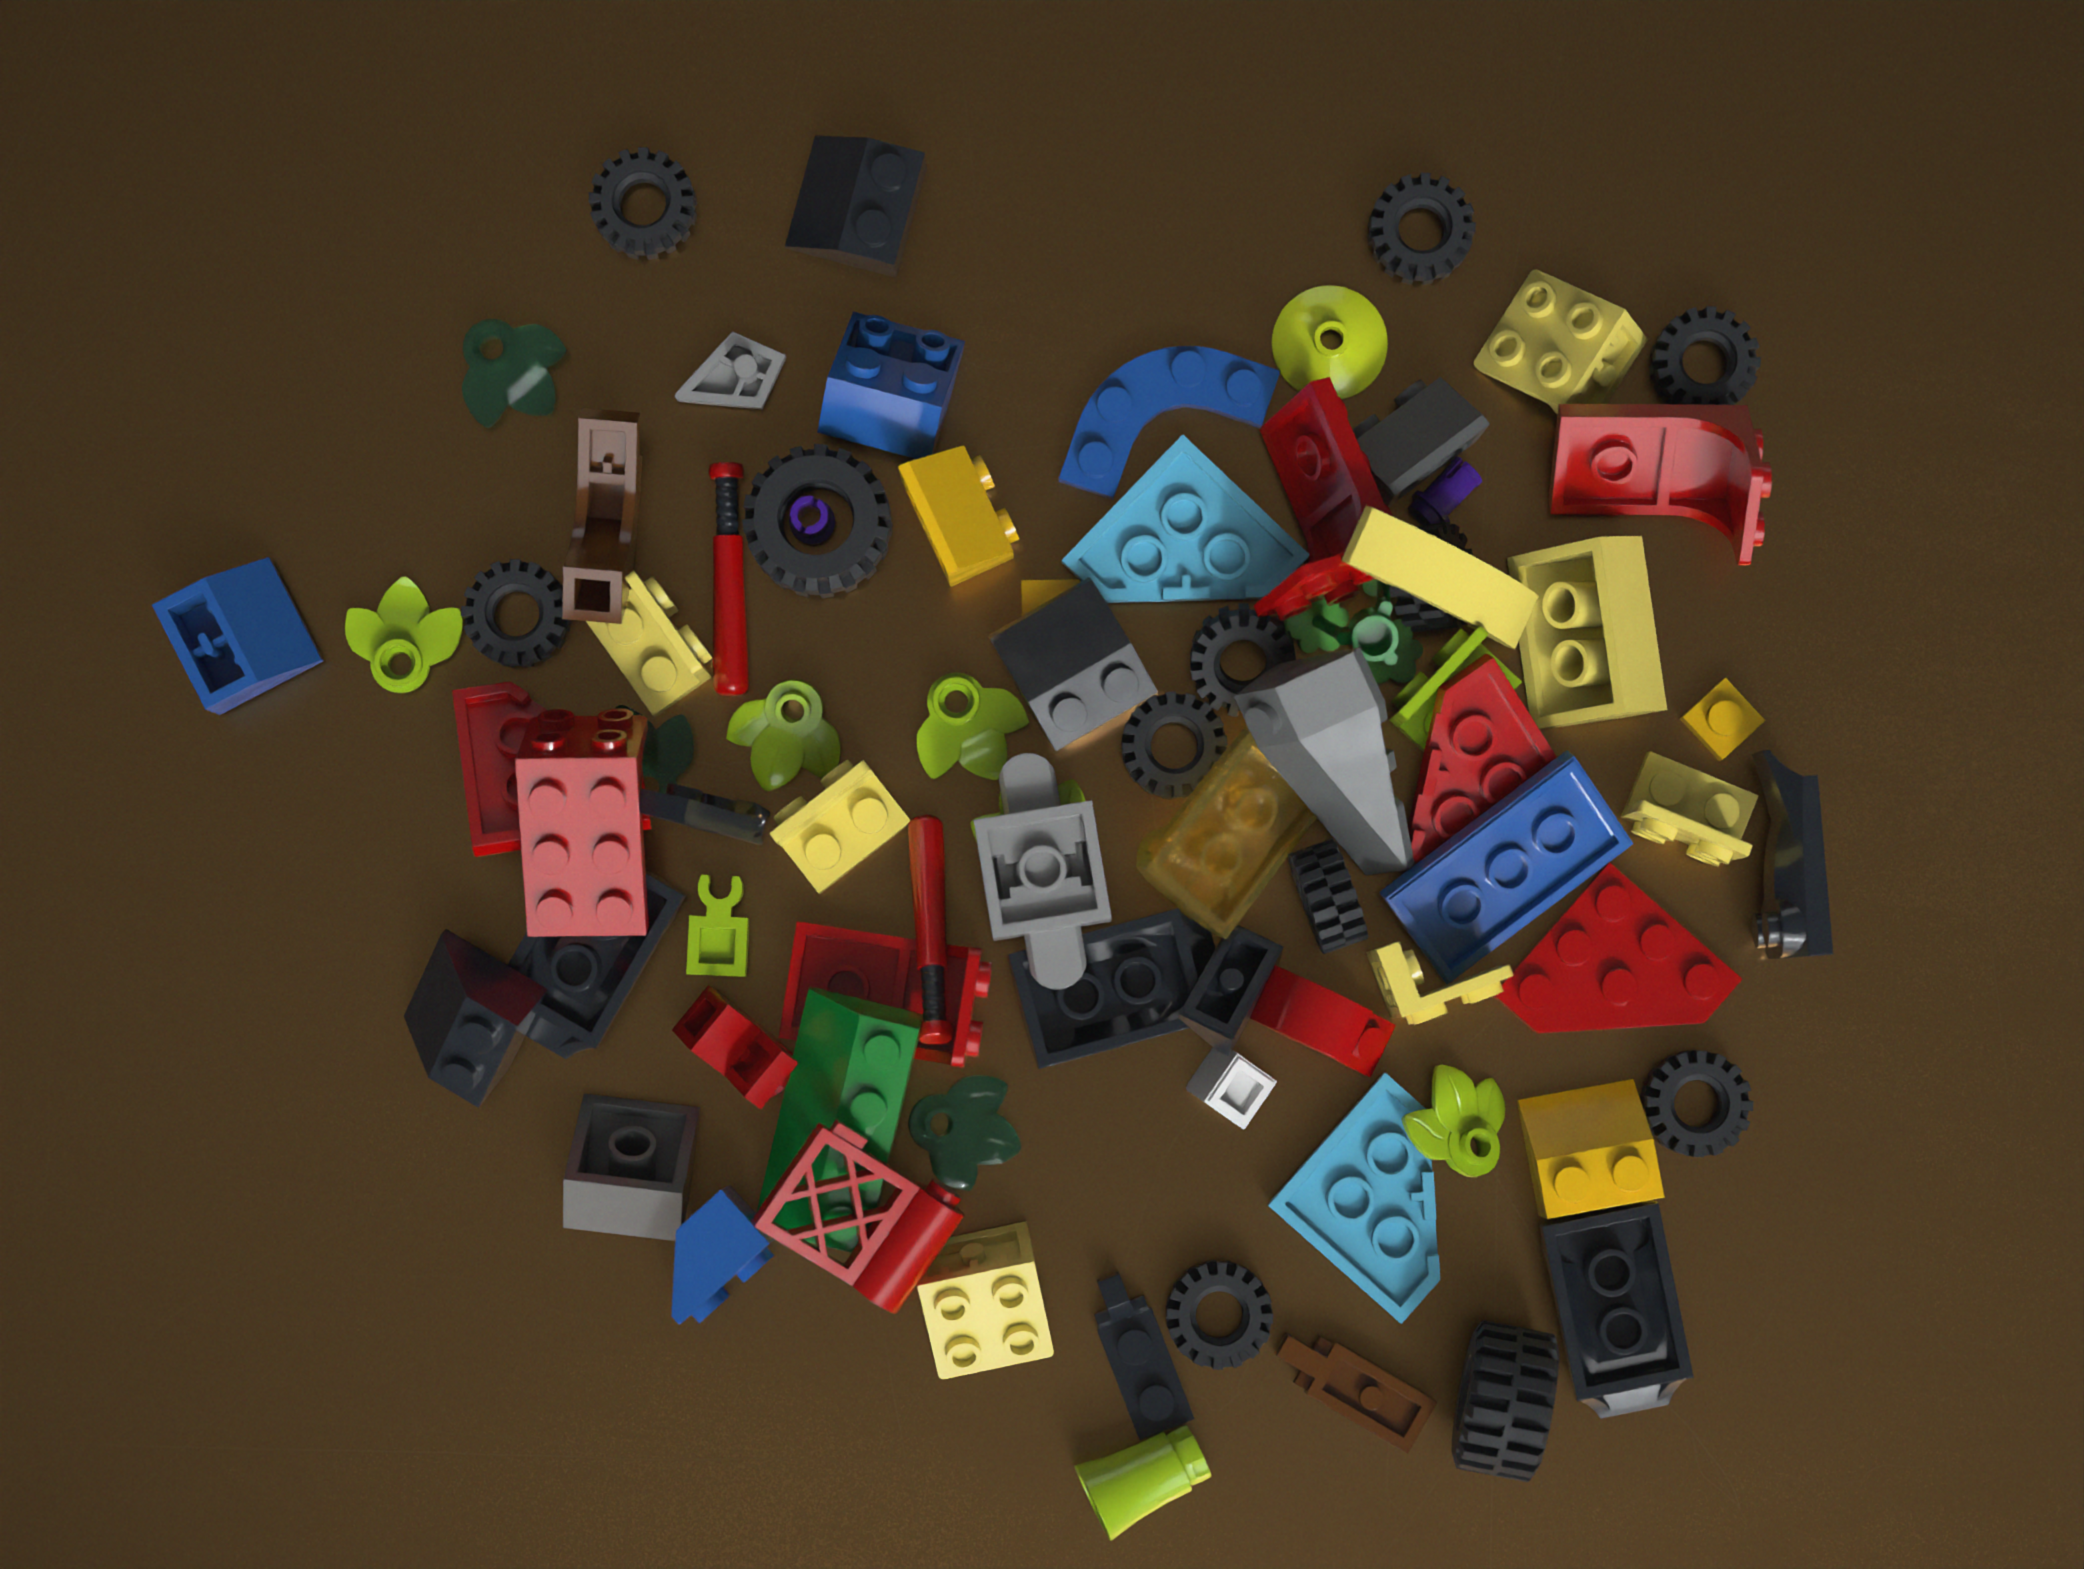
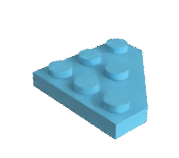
[1061,434,1310,603]
[1267,1072,1440,1324]

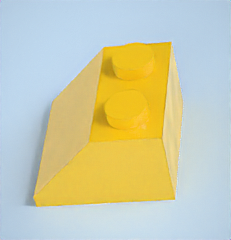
[898,445,1019,587]
[1517,1079,1664,1219]

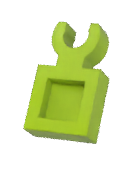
[686,875,750,977]

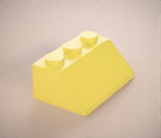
[1507,536,1667,729]

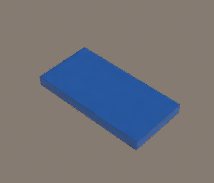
[1379,750,1634,985]

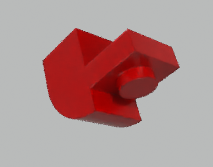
[1250,965,1396,1078]
[672,985,798,1109]

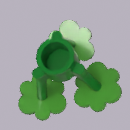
[1284,579,1423,684]

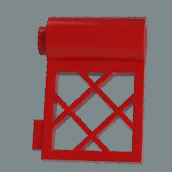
[751,1119,965,1314]

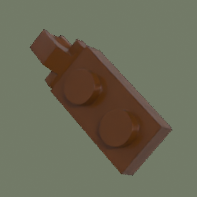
[1274,1332,1438,1454]

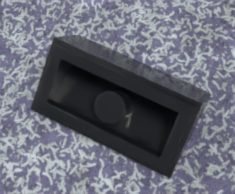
[1178,921,1284,1056]

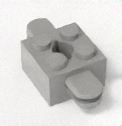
[974,753,1112,989]

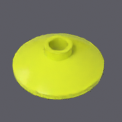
[1272,285,1388,400]

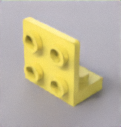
[1474,269,1648,415]
[586,570,712,717]
[1621,751,1759,867]
[769,760,911,894]
[1366,942,1514,1025]
[917,1221,1054,1379]

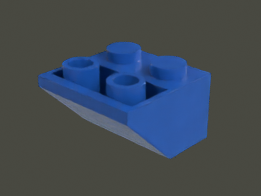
[817,311,965,459]
[152,557,324,715]
[671,1185,775,1325]

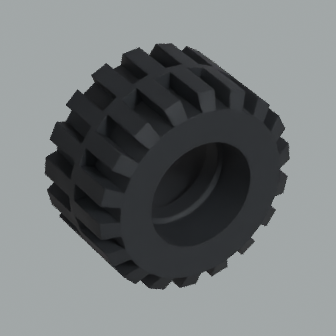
[742,444,893,598]
[1451,1320,1559,1482]

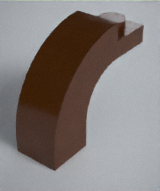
[562,408,643,624]

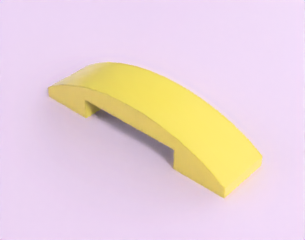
[1341,506,1538,649]

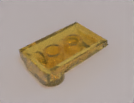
[1136,726,1317,939]

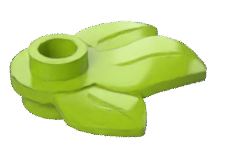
[345,576,463,693]
[917,672,1029,780]
[726,679,841,791]
[1401,1064,1505,1177]

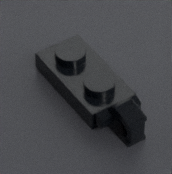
[640,783,770,845]
[1094,1272,1195,1440]

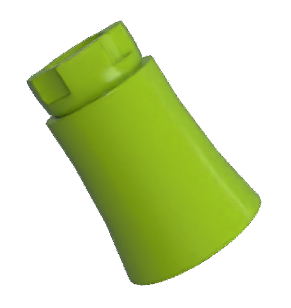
[1074,1425,1211,1541]

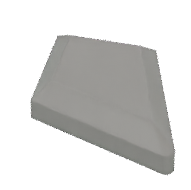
[675,332,786,410]

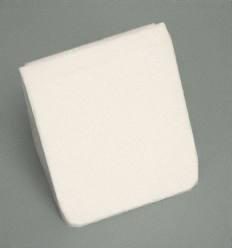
[1186,1047,1277,1130]

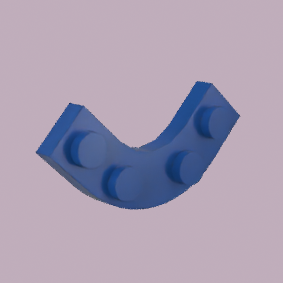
[1059,346,1280,500]

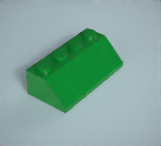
[756,987,923,1253]

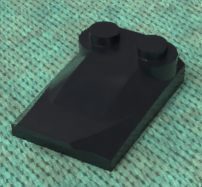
[1752,750,1833,959]
[508,868,686,1059]
[1007,908,1216,1069]
[1539,1200,1694,1419]

